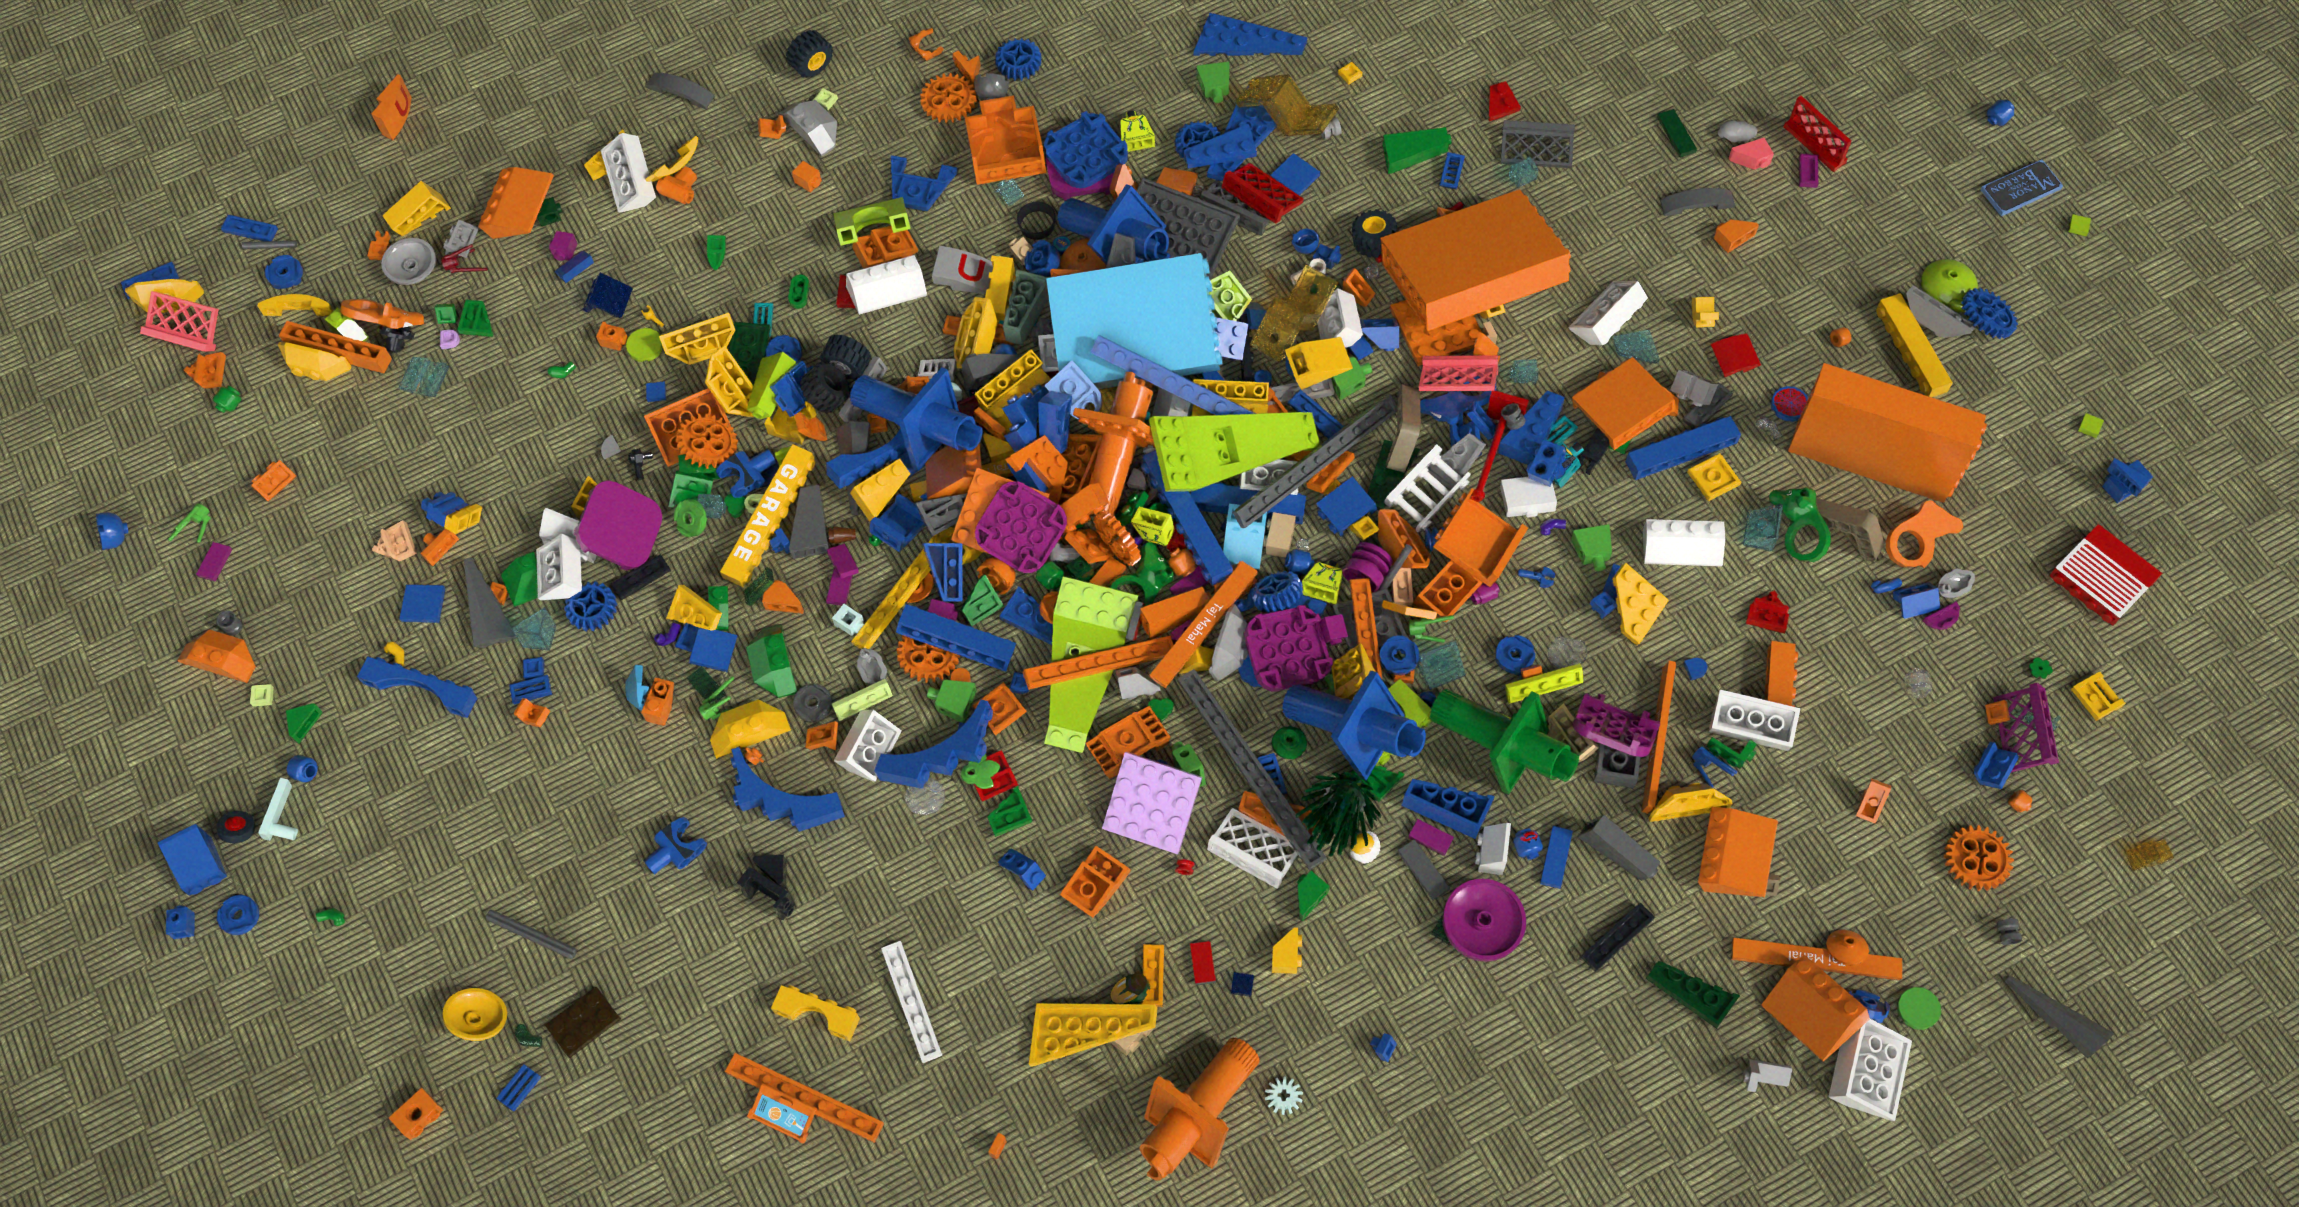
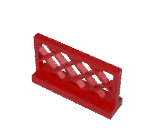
[1784,95,1852,172]
[1222,163,1304,224]

